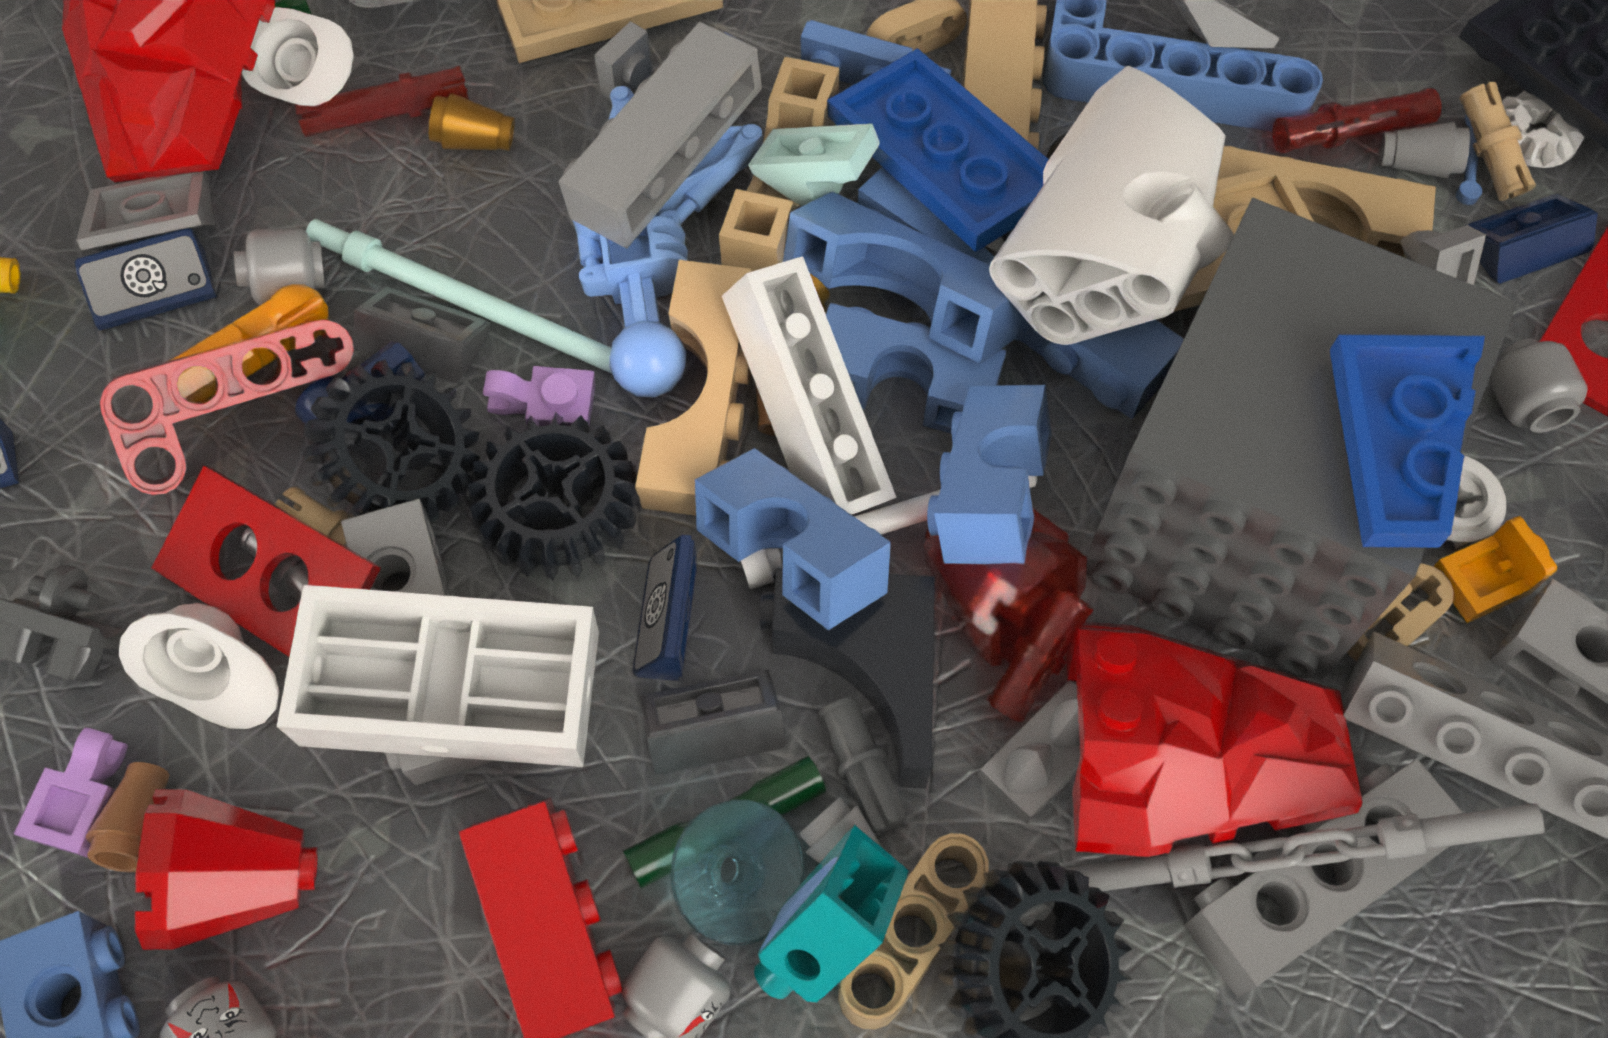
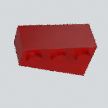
[459,797,623,1038]

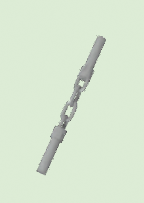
[1065,803,1545,891]

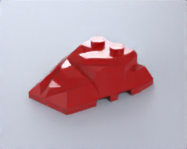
[62,0,275,183]
[1065,620,1363,857]

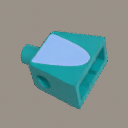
[754,824,909,1003]

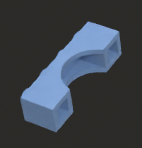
[783,192,1023,364]

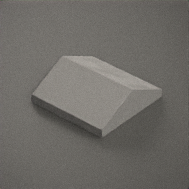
[1173,0,1280,48]
[76,171,215,250]

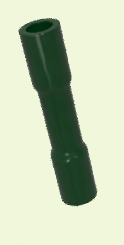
[623,756,826,889]

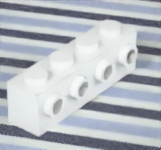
[722,256,897,515]

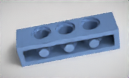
[0,911,140,1038]

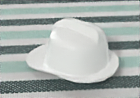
[241,7,354,106]
[119,603,279,729]

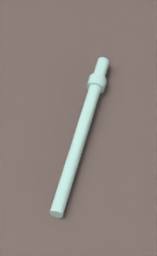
[306,219,612,374]

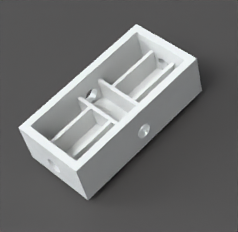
[277,585,599,767]

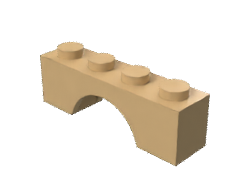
[719,56,839,271]
[1218,146,1436,258]
[635,260,752,516]

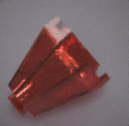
[923,529,1087,666]

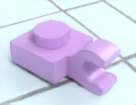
[483,366,596,430]
[14,727,128,858]

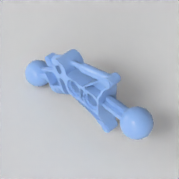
[572,32,763,397]

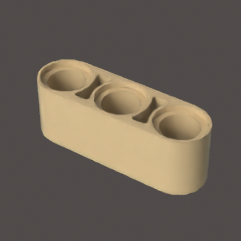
[838,833,989,1030]

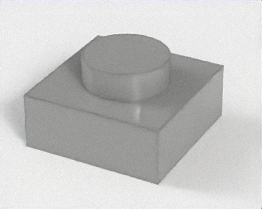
[595,21,652,98]

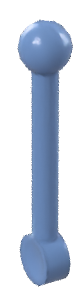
[1456,115,1483,205]

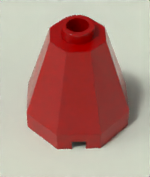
[135,789,318,950]

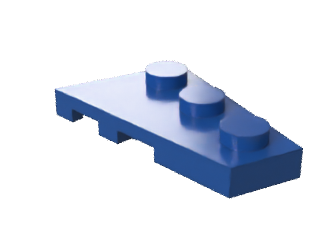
[1329,335,1485,548]

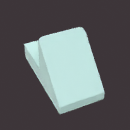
[748,124,880,207]

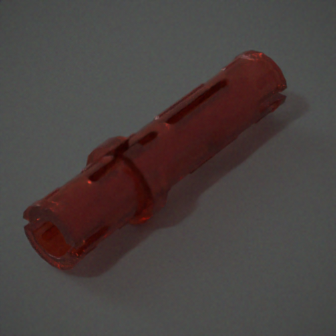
[295,65,470,138]
[1272,88,1442,153]

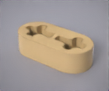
[866,0,967,54]
[1347,563,1454,661]

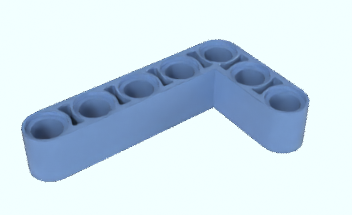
[1042,0,1323,133]

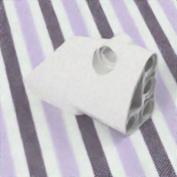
[989,66,1234,345]

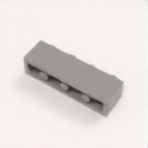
[558,21,762,249]

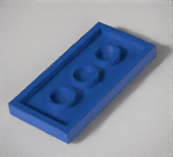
[827,48,1049,252]

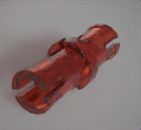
[986,586,1094,723]

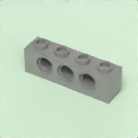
[341,499,494,786]
[1490,579,1608,735]
[1343,631,1608,839]
[1184,758,1463,998]

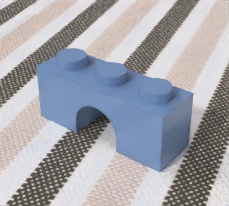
[826,303,1007,434]
[927,385,1052,565]
[695,448,891,630]

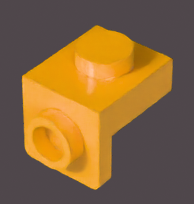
[1434,516,1557,623]

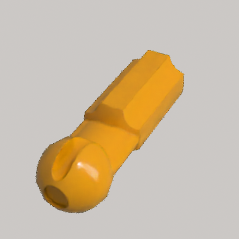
[167,284,329,402]

